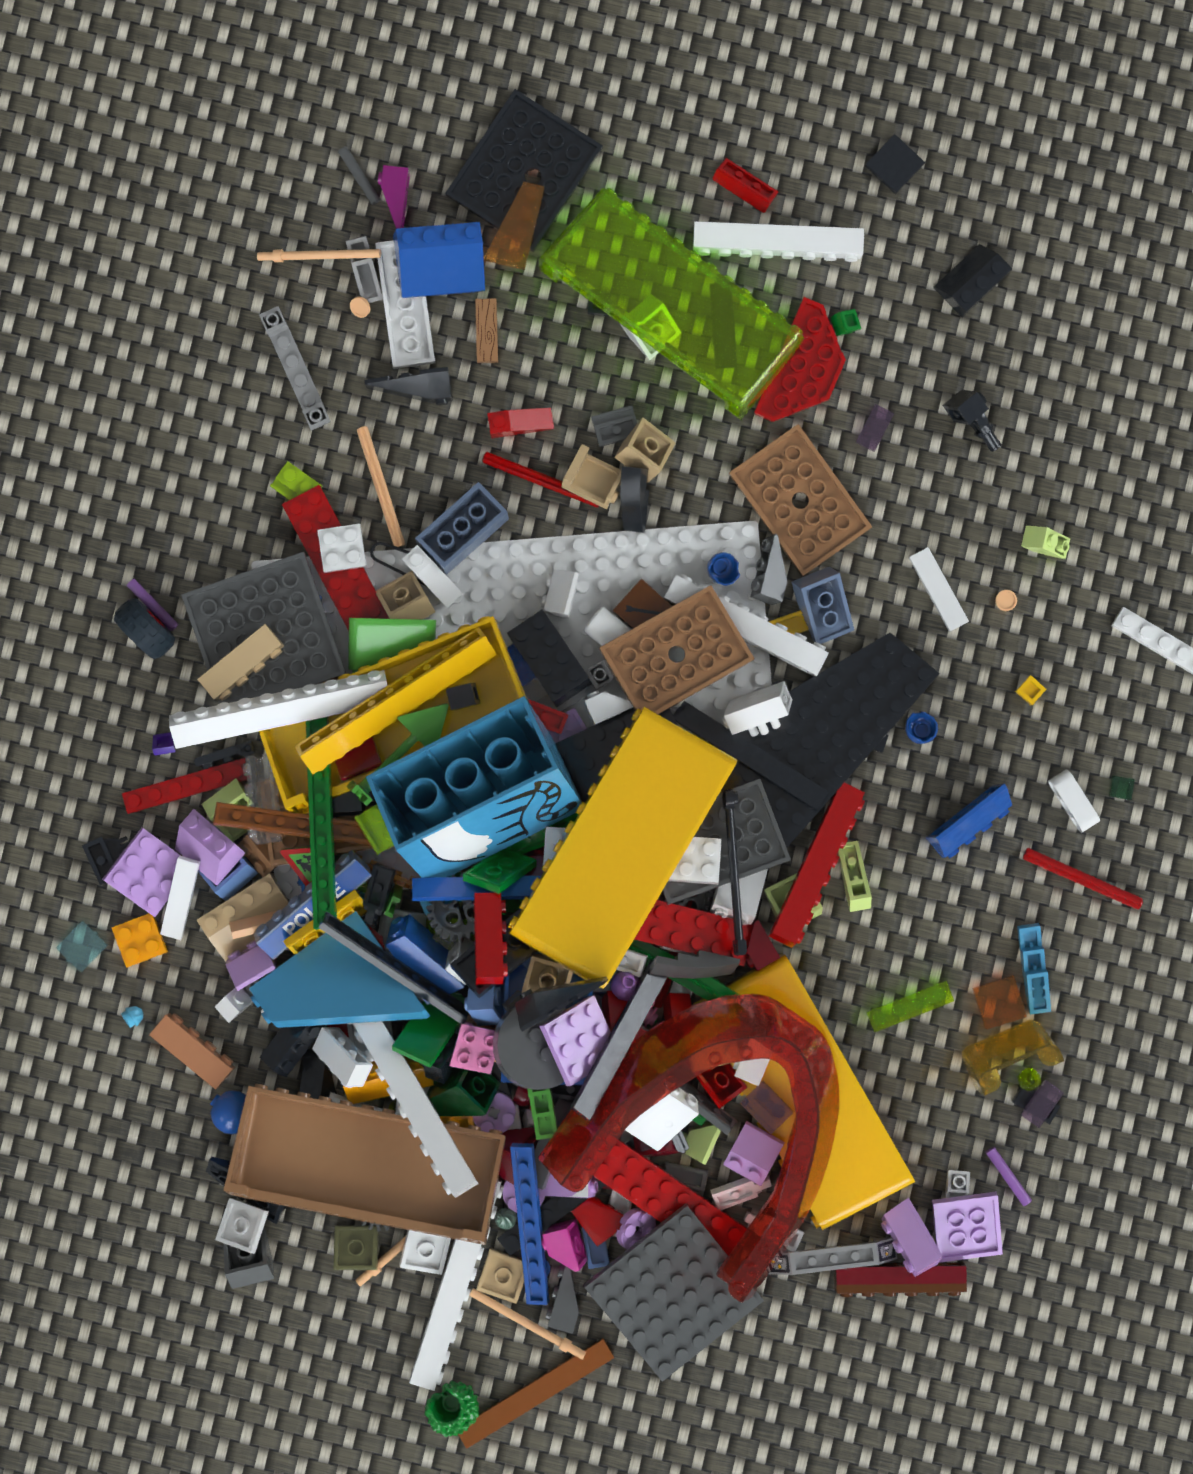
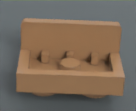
[237,830,277,877]

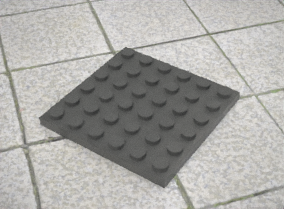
[181,552,346,704]
[583,1203,764,1382]

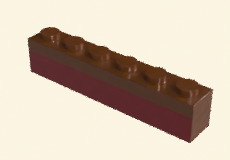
[834,1262,967,1297]

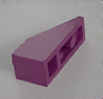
[378,165,410,229]

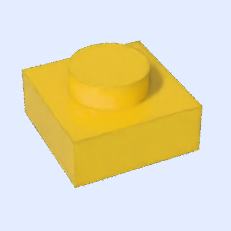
[1015,675,1047,705]

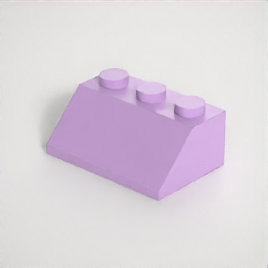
[175,809,245,885]
[881,1198,943,1277]

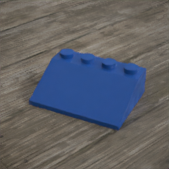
[393,222,485,298]
[926,784,1012,859]

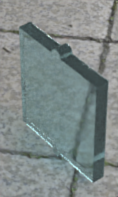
[56,921,108,972]

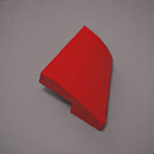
[571,1197,624,1246]

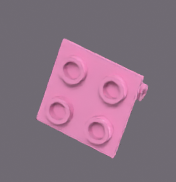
[449,1022,495,1074]

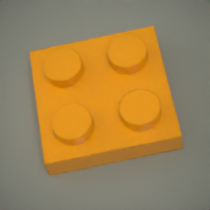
[112,913,168,968]

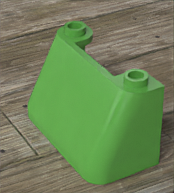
[348,618,436,674]

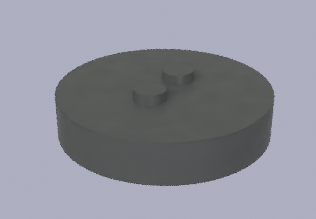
[493,1006,567,1090]

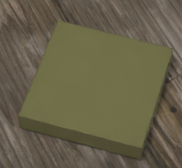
[333,1226,379,1270]

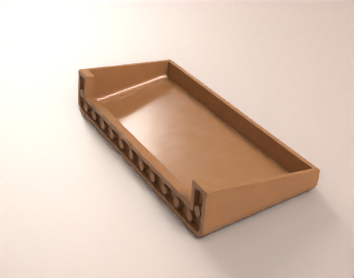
[223,1084,506,1245]

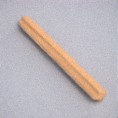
[357,426,405,547]

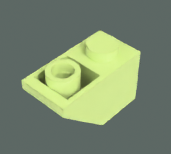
[1021,526,1070,559]

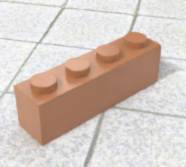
[149,1013,235,1090]

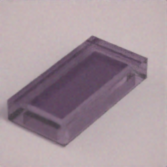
[855,404,894,452]
[1020,1080,1064,1128]

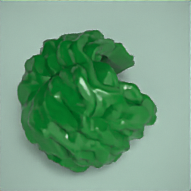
[424,1380,479,1437]

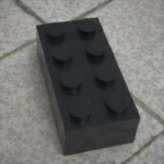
[507,609,592,707]

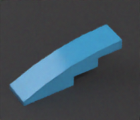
[1017,923,1051,1015]

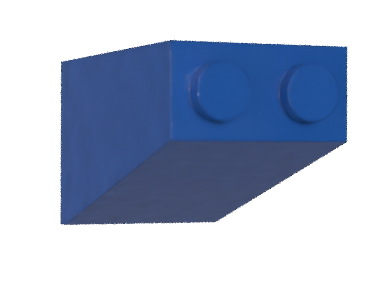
[386,914,465,1005]

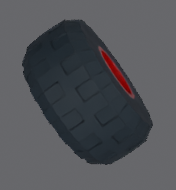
[114,598,175,659]

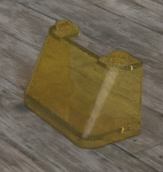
[962,1020,1064,1096]

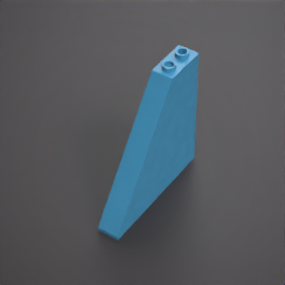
[249,911,430,1028]

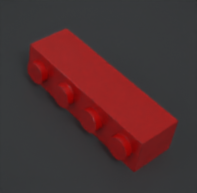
[474,893,508,985]

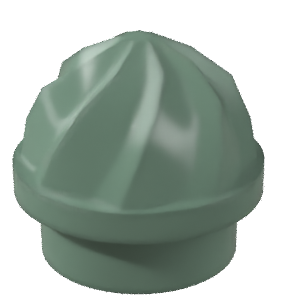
[495,1208,517,1230]

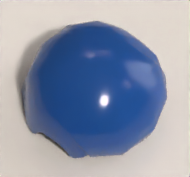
[707,552,740,586]
[905,712,938,744]

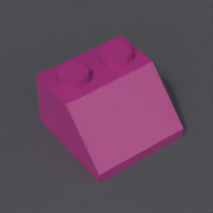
[541,1218,588,1272]

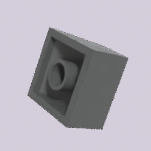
[223,1229,274,1289]

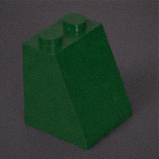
[426,1067,501,1116]

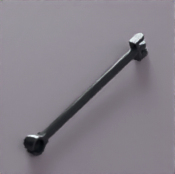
[722,789,747,956]

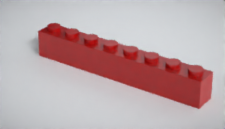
[768,783,865,948]

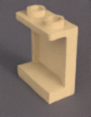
[561,444,624,509]

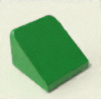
[831,309,862,336]

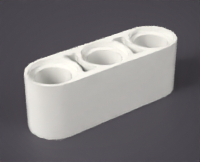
[1048,769,1100,833]

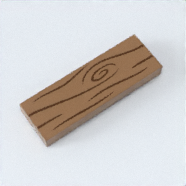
[475,298,498,363]

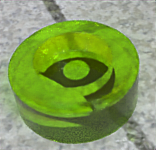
[1018,1068,1041,1091]

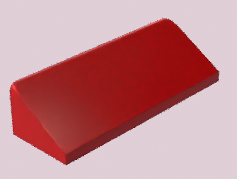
[712,158,778,213]

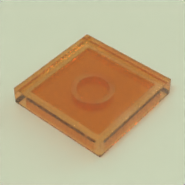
[972,975,1027,1030]

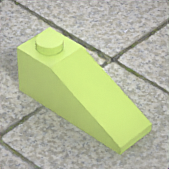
[838,841,872,912]

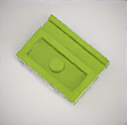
[270,461,323,500]
[355,804,394,855]

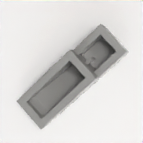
[345,235,383,303]

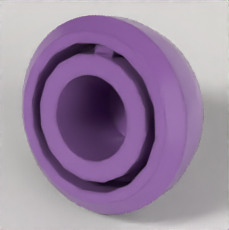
[611,971,640,1001]

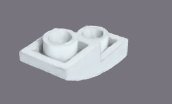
[945,1170,970,1198]

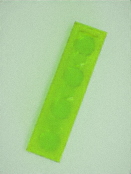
[866,981,954,1032]

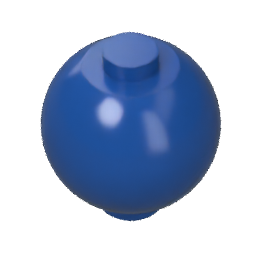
[210,1091,246,1134]

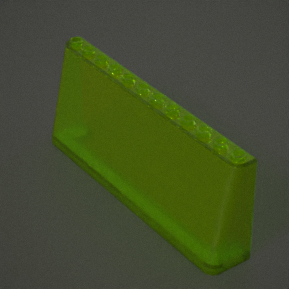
[539,188,804,420]

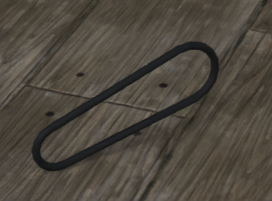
[370,542,427,587]

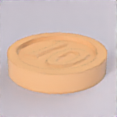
[350,296,370,318]
[995,590,1017,611]

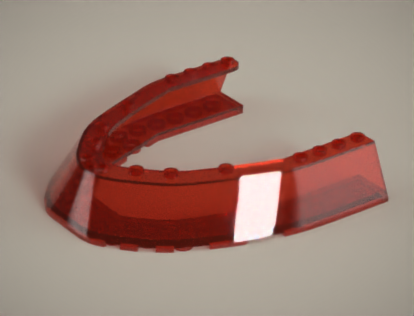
[538,993,839,1303]

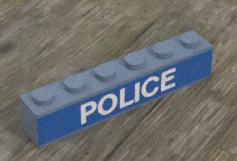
[254,850,372,960]

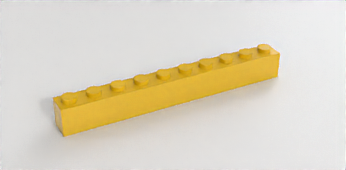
[295,627,497,774]

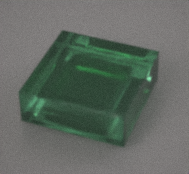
[1109,776,1135,800]

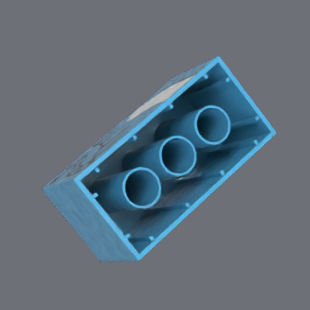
[366,696,582,878]

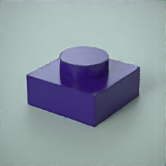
[152,732,176,756]

